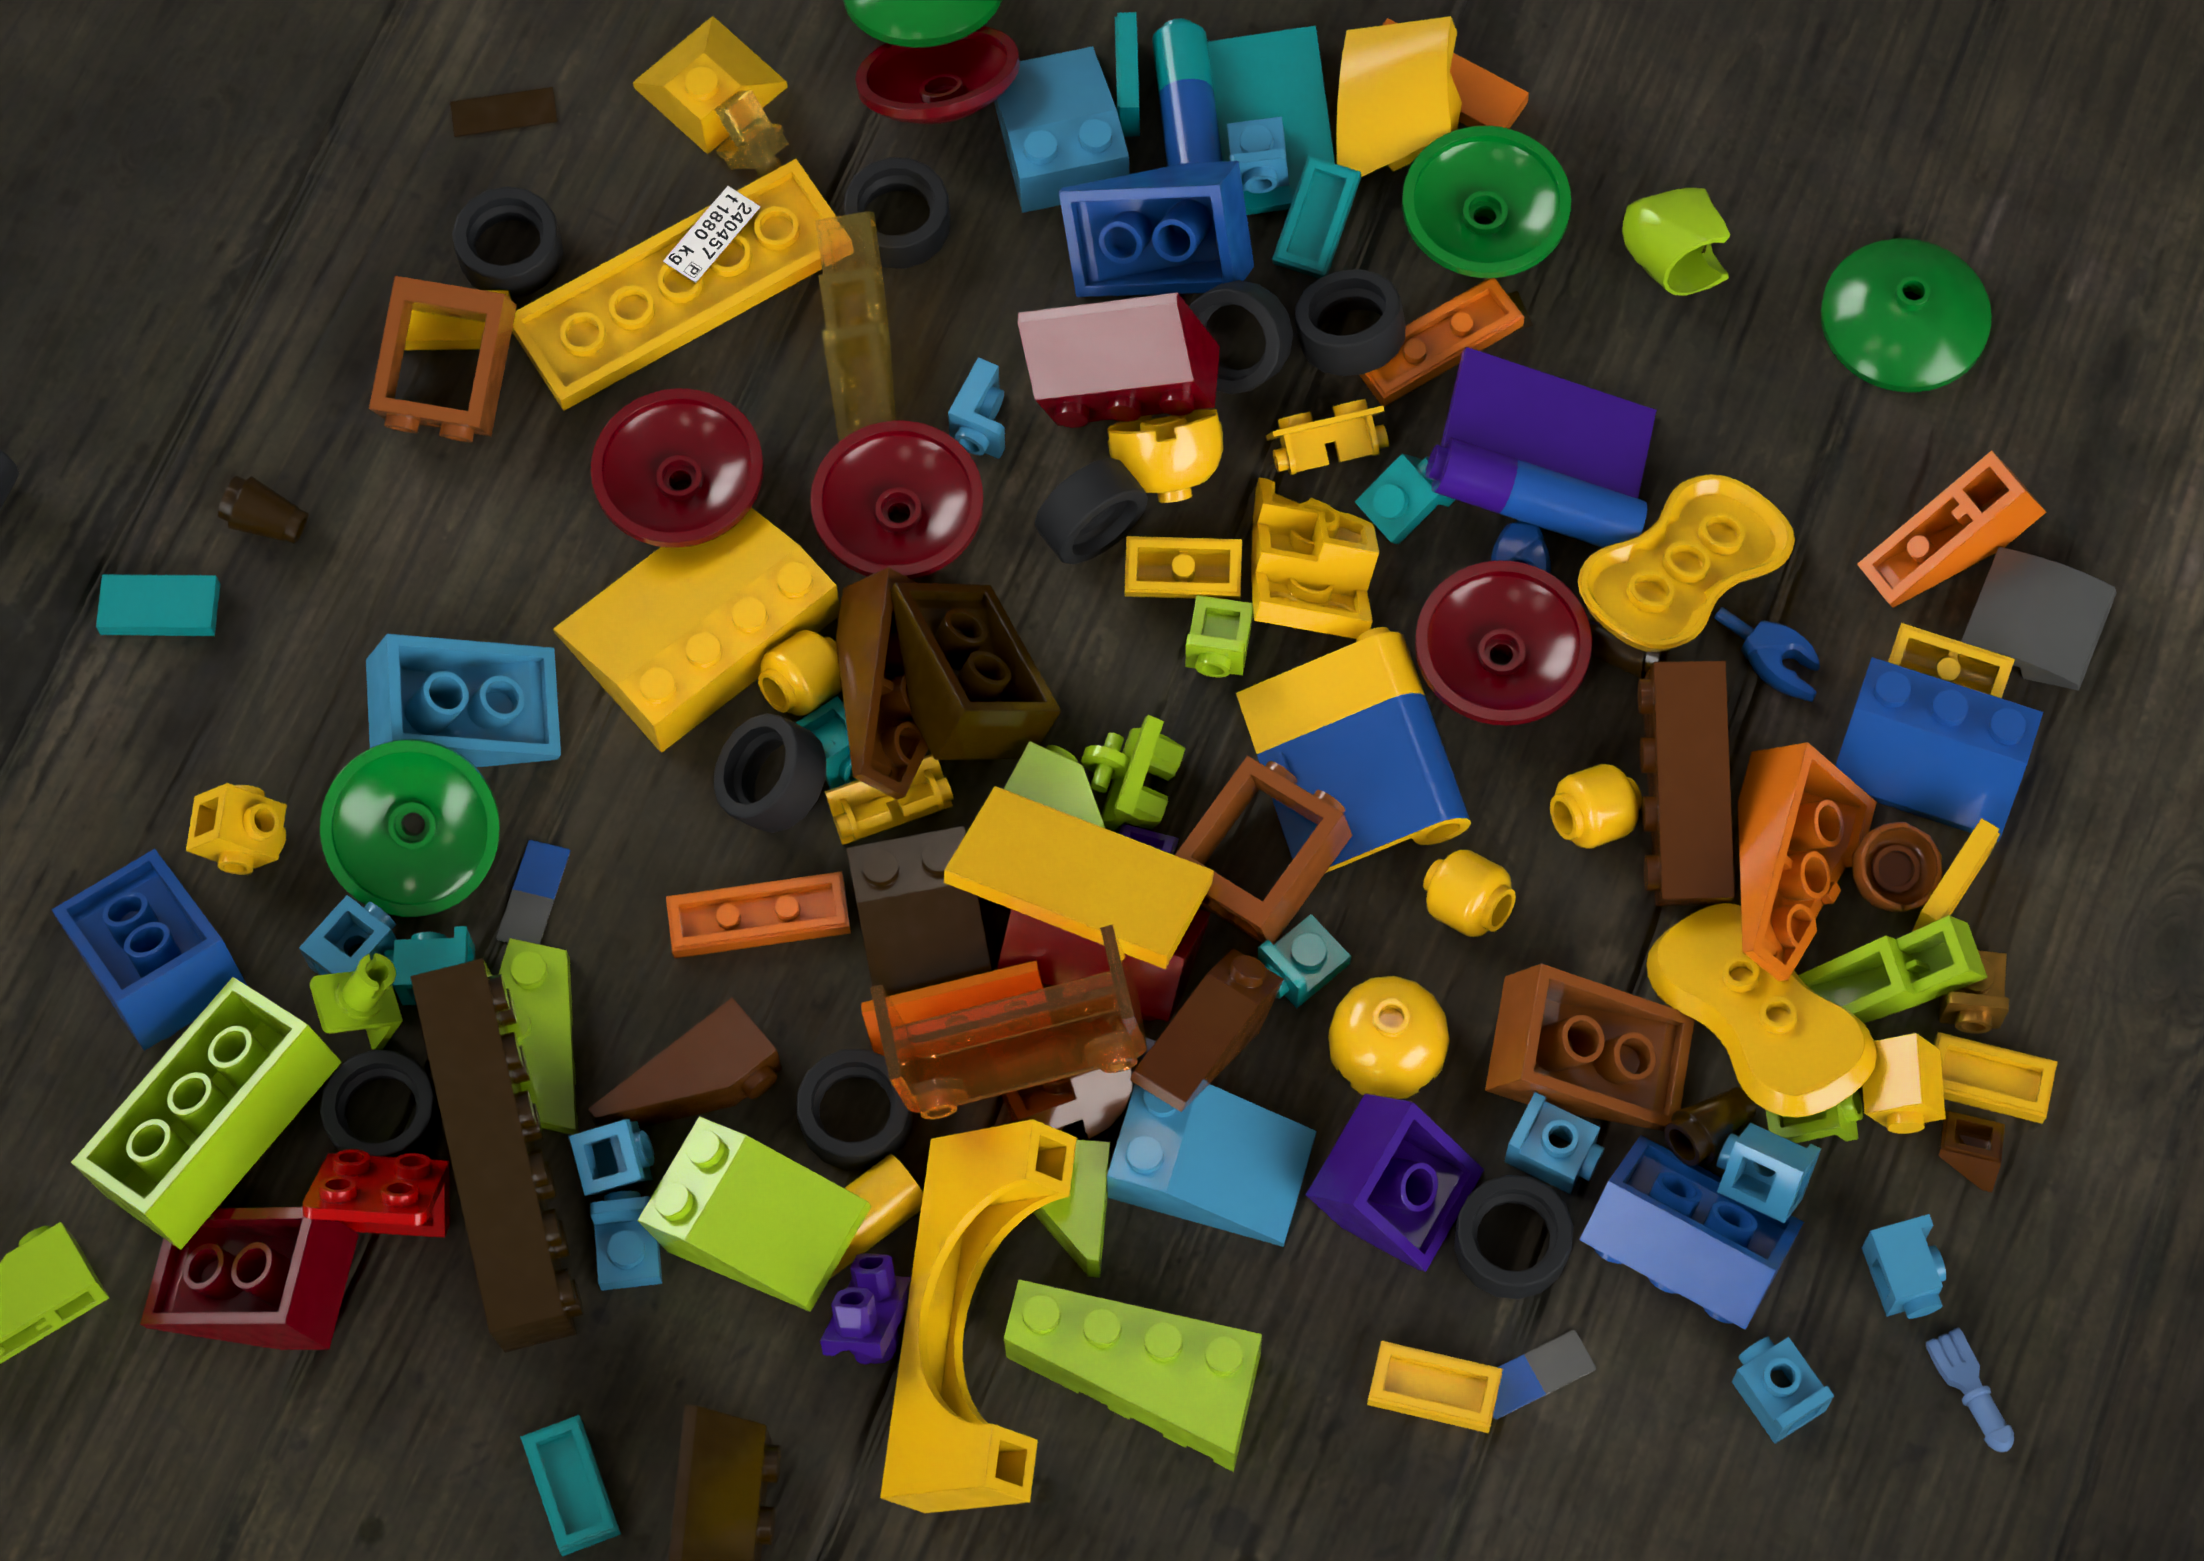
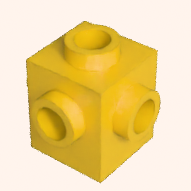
[186,783,287,875]

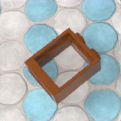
[369,276,517,442]
[1175,755,1352,945]

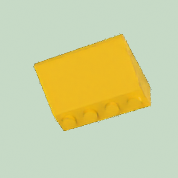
[553,507,840,753]

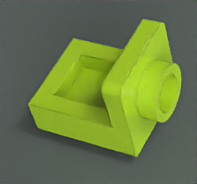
[1185,595,1253,678]

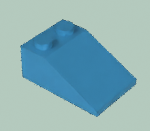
[994,46,1129,213]
[366,634,561,768]
[1107,1084,1317,1247]

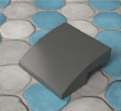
[1961,547,2117,691]

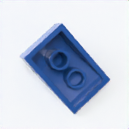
[1059,161,1254,297]
[52,849,247,1051]

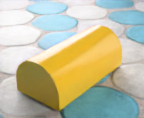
[1125,536,1242,600]
[1888,623,2015,699]
[830,1154,923,1279]

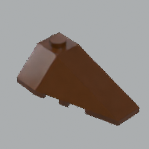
[836,567,928,800]

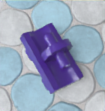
[820,1253,911,1364]

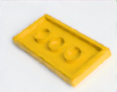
[944,786,1214,969]

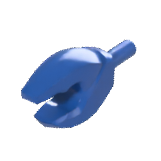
[1491,520,1551,574]
[1714,607,1820,702]

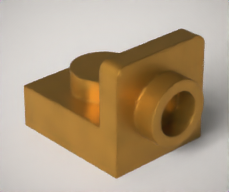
[1939,950,2009,1033]

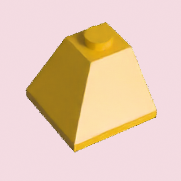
[633,16,788,155]

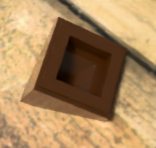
[1939,1111,2005,1192]

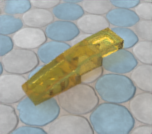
[815,211,896,441]

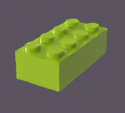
[71,977,342,1250]

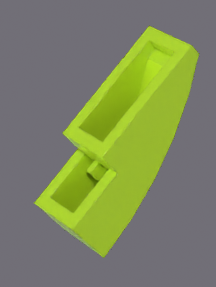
[1798,915,1988,1023]

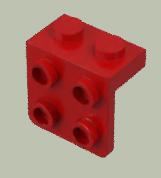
[303,1149,450,1238]

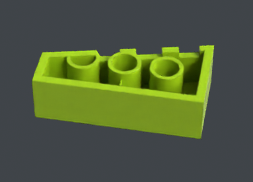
[1004,1279,1262,1472]

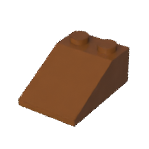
[1485,964,1695,1131]

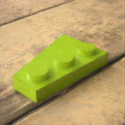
[499,938,578,1135]

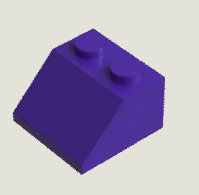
[1306,1094,1484,1272]

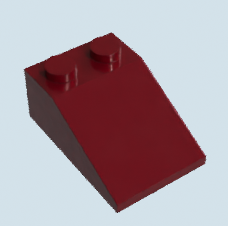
[140,1207,359,1350]

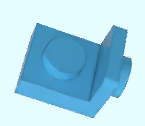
[1227,117,1290,193]
[948,357,1005,458]
[590,1191,662,1291]

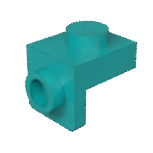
[1355,454,1455,544]

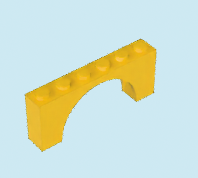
[880,1119,1077,1513]

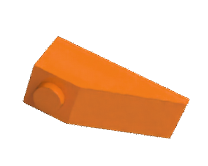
[1857,450,2046,608]

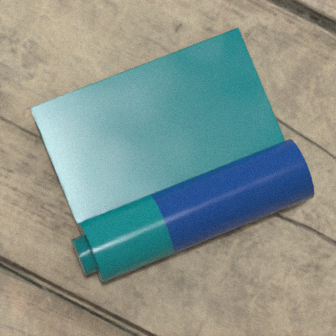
[1152,19,1335,215]

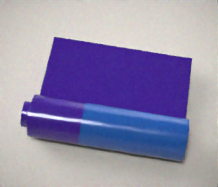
[1425,347,1657,548]

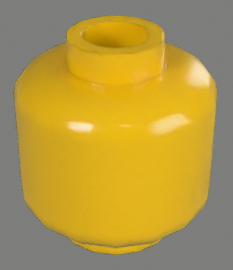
[758,630,842,716]
[1550,764,1642,849]
[1423,850,1516,937]

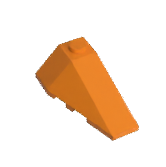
[1738,742,1877,981]

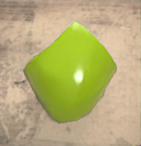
[1622,188,1730,296]

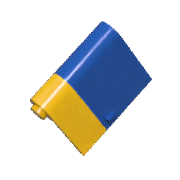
[1236,627,1471,873]

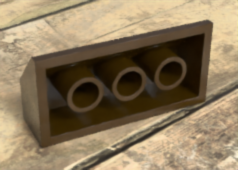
[668,1405,781,1561]

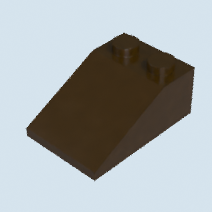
[890,582,1061,760]
[846,826,992,999]

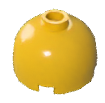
[1107,408,1223,503]
[1328,976,1449,1099]

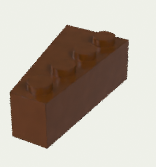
[1638,661,1735,906]

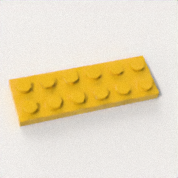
[512,159,854,411]

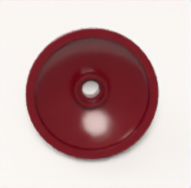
[855,26,1020,124]
[591,388,764,548]
[810,420,984,579]
[1415,561,1592,726]

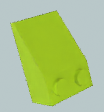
[637,1116,872,1312]

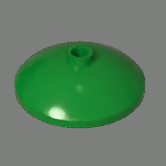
[843,0,1002,47]
[1402,126,1571,278]
[1821,238,1992,392]
[320,739,500,917]

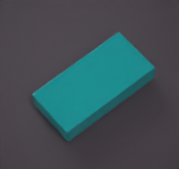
[1115,12,1140,136]
[1272,155,1361,278]
[96,574,220,636]
[521,1415,621,1557]

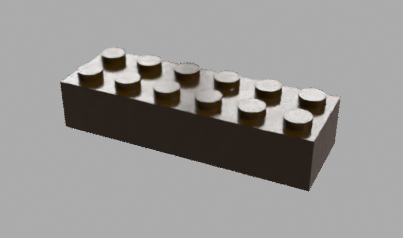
[410,958,584,1353]

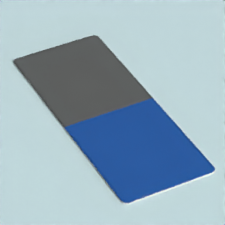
[496,840,570,944]
[1493,1330,1596,1419]

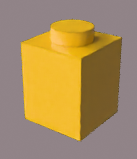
[1862,1033,1946,1134]

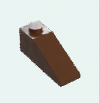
[1130,948,1284,1112]
[588,997,782,1128]

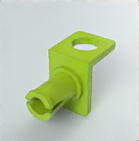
[309,953,403,1050]

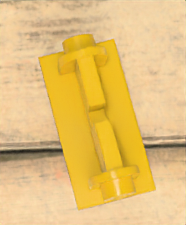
[1266,399,1389,475]
[824,754,954,845]

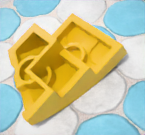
[1336,16,1462,177]
[1251,477,1379,639]

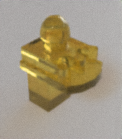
[714,91,789,178]

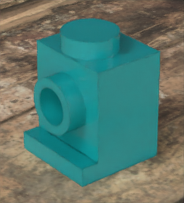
[384,926,475,1005]

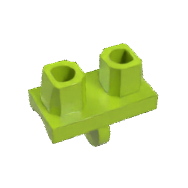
[1081,715,1185,830]

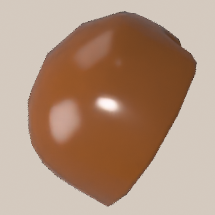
[1852,822,1942,912]

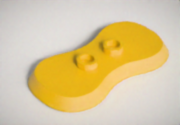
[1578,474,1795,652]
[1646,903,1877,1118]

